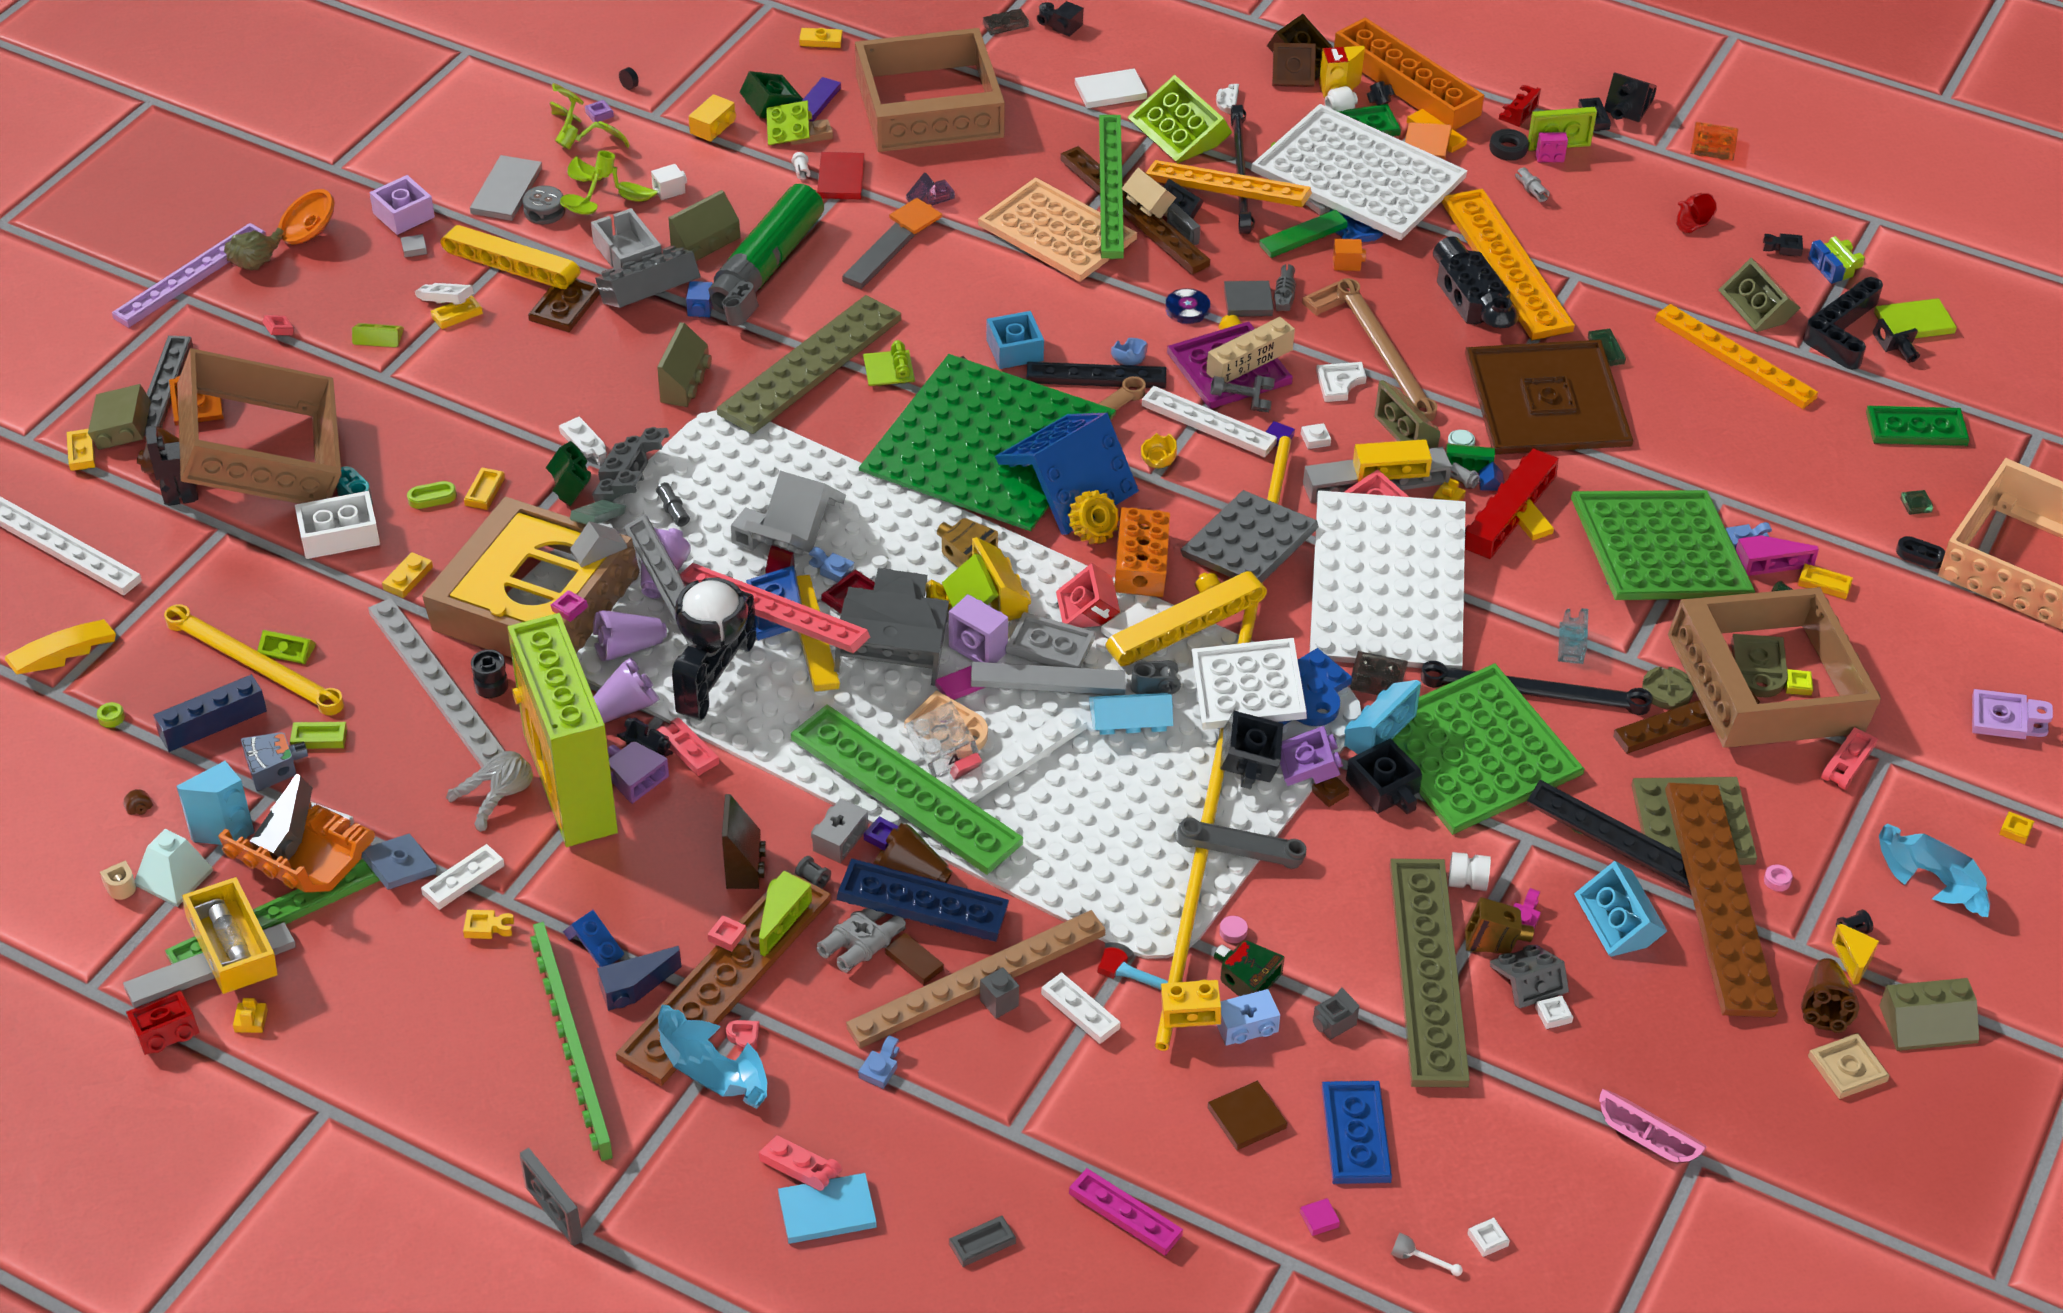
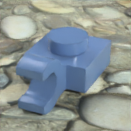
[1726,522,1772,550]
[809,547,854,583]
[858,1035,900,1089]

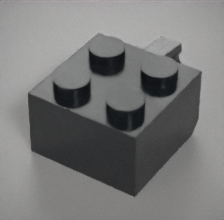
[1220,710,1283,789]
[1346,738,1422,814]

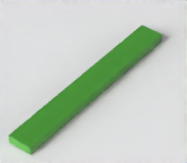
[165,859,380,964]

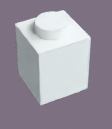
[651,164,687,201]

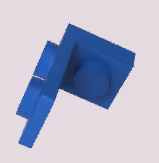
[563,910,624,967]

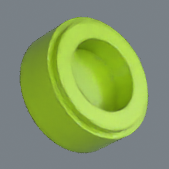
[97,702,125,728]

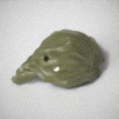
[224,228,284,270]

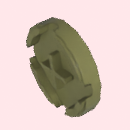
[1642,667,1694,710]

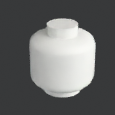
[1325,86,1358,111]

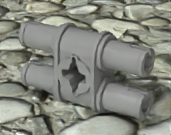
[817,908,906,973]

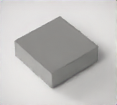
[401,234,427,257]

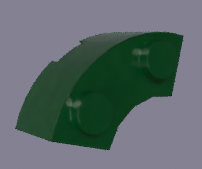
[546,441,591,506]

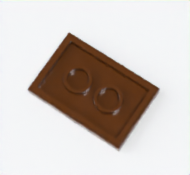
[528,279,600,333]

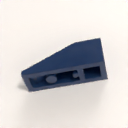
[597,946,682,1011]

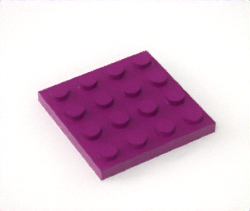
[1167,321,1293,409]

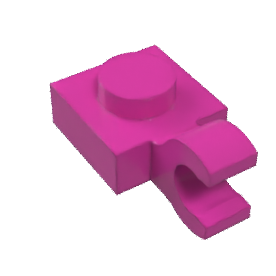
[1513,888,1541,929]

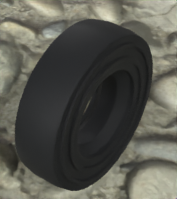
[1489,129,1529,160]

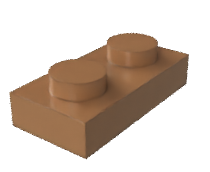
[790,119,833,145]

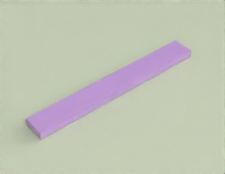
[112,223,266,328]

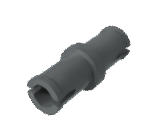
[656,482,690,527]

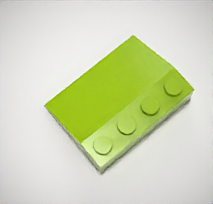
[1127,75,1232,164]

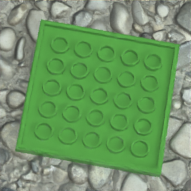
[1571,490,1755,600]
[1392,663,1584,835]

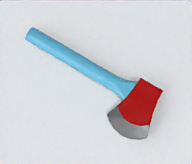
[1097,942,1168,990]

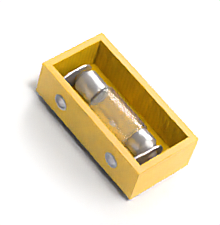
[182,877,278,994]

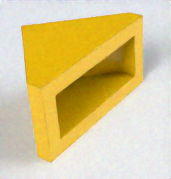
[1832,924,1879,985]

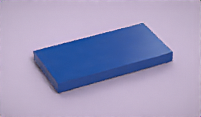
[1321,1081,1392,1184]

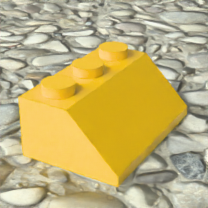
[972,537,1031,621]

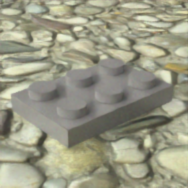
[1006,612,1095,668]

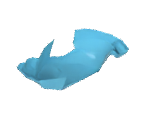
[1879,824,1991,917]
[658,1005,767,1109]

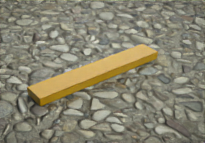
[797,575,840,692]

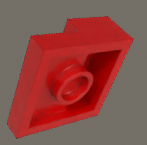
[126,990,200,1055]

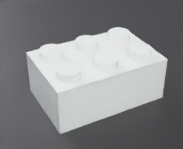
[295,491,380,559]

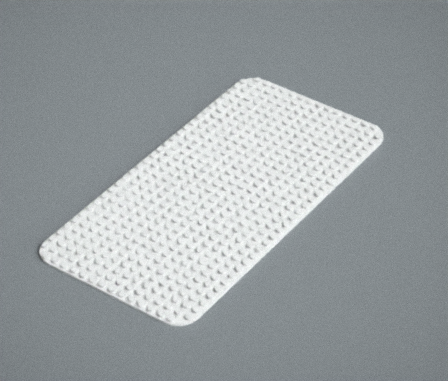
[507,410,1361,959]

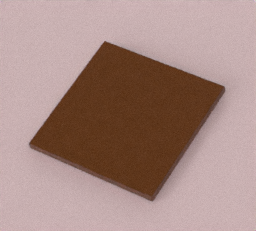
[1465,340,1633,455]

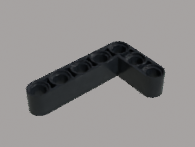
[1804,277,1883,370]

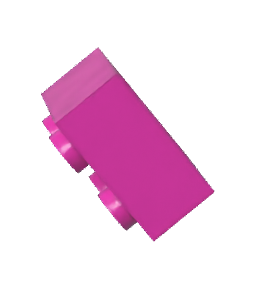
[1536,132,1568,162]

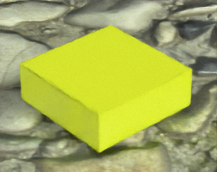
[1785,669,1813,696]

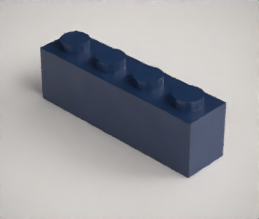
[153,674,267,752]

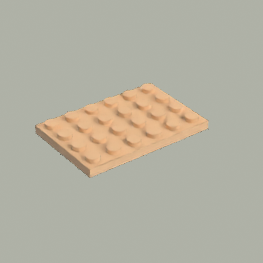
[978,177,1137,282]

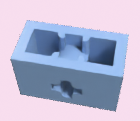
[1217,989,1281,1046]

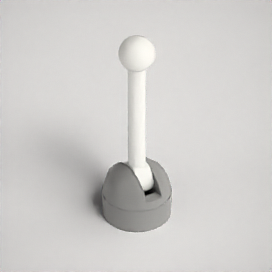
[1391,1233,1463,1276]

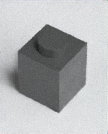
[980,967,1019,1019]

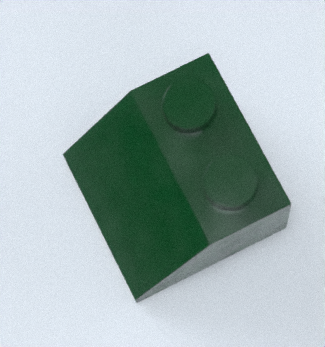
[739,71,803,119]

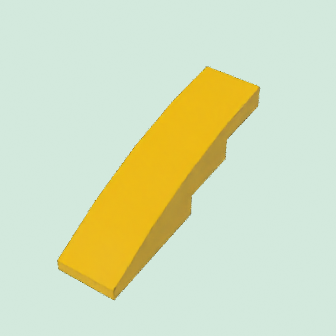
[5,619,116,675]

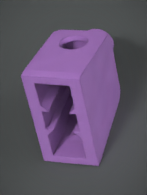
[608,742,669,804]

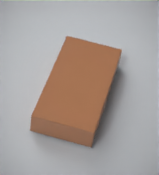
[1302,282,1350,315]

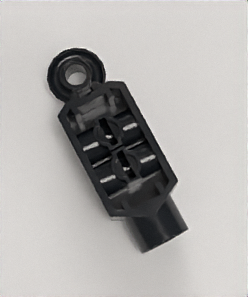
[1433,236,1519,328]

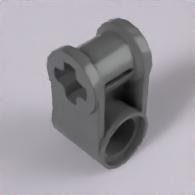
[1130,660,1181,694]

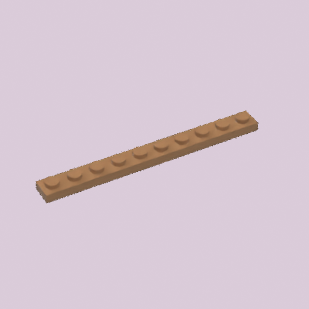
[846,910,1105,1049]

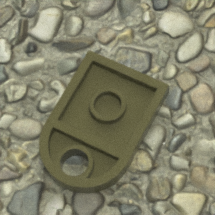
[1731,634,1787,698]

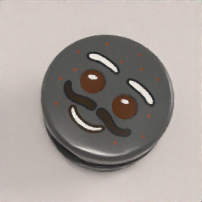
[523,185,565,225]

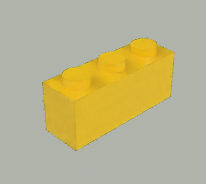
[1353,439,1432,482]

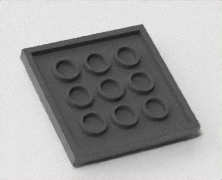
[1181,490,1319,583]

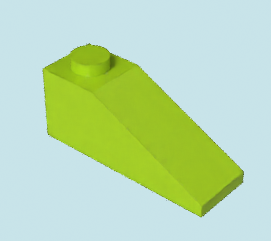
[759,871,812,957]

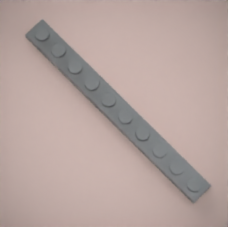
[368,598,504,768]

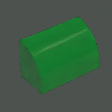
[1445,443,1495,474]

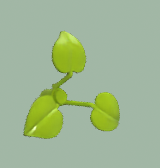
[549,83,630,150]
[560,151,658,215]

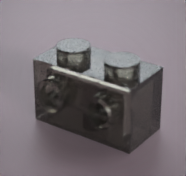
[1350,651,1408,695]

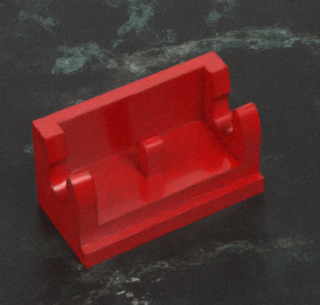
[1499,85,1541,127]

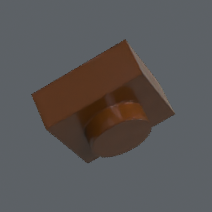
[1312,777,1349,807]

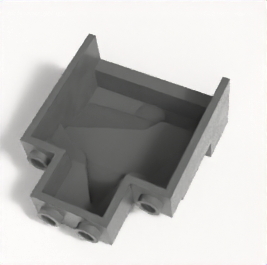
[834,568,949,686]

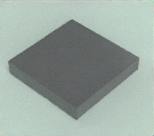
[1224,281,1273,317]

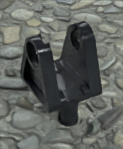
[1604,72,1657,122]

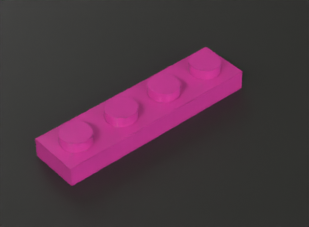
[1069,1168,1183,1256]

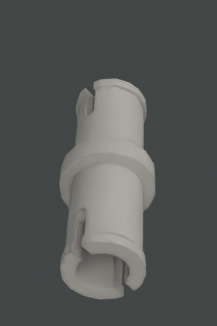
[1515,167,1550,202]

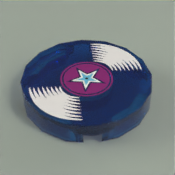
[1165,288,1210,324]

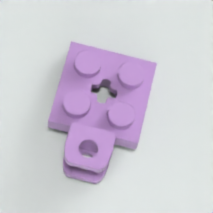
[1972,689,2053,739]

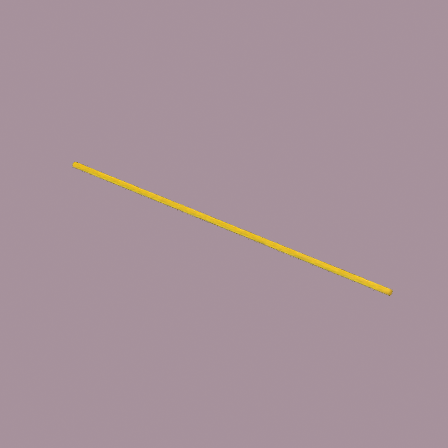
[1155,436,1291,1051]

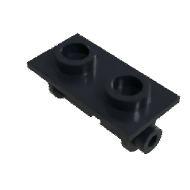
[617,718,673,757]

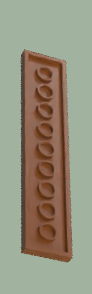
[1665,783,1778,1017]
[616,870,831,1086]

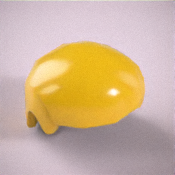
[1141,433,1177,469]

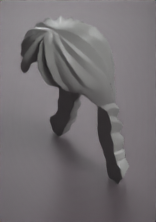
[446,751,533,832]

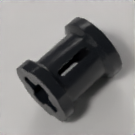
[1836,909,1873,934]

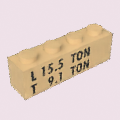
[1206,317,1295,383]

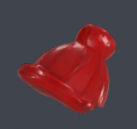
[1676,193,1717,233]

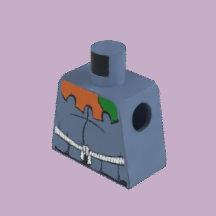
[241,732,308,791]

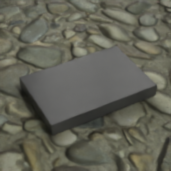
[519,1148,583,1246]

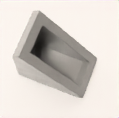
[570,521,627,567]

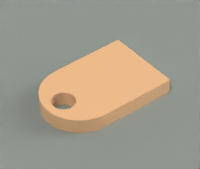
[904,690,988,756]

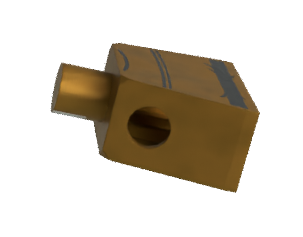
[937,518,998,568]
[1465,897,1534,953]

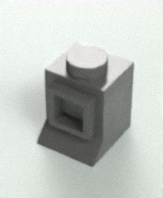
[1313,987,1359,1040]

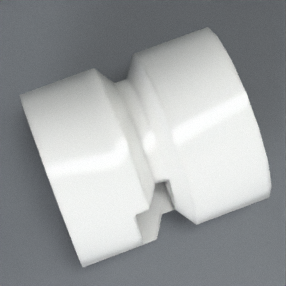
[1448,852,1491,891]

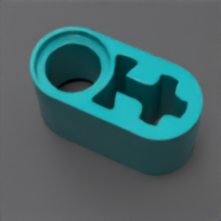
[336,466,373,504]

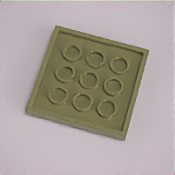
[1631,777,1757,865]

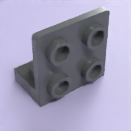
[1490,945,1569,1009]

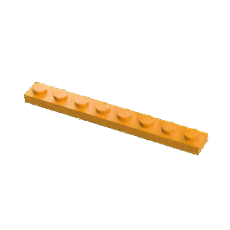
[1146,160,1312,207]
[1655,304,1818,409]

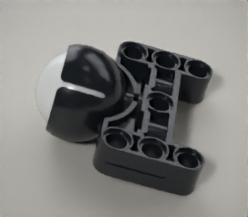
[672,577,756,721]

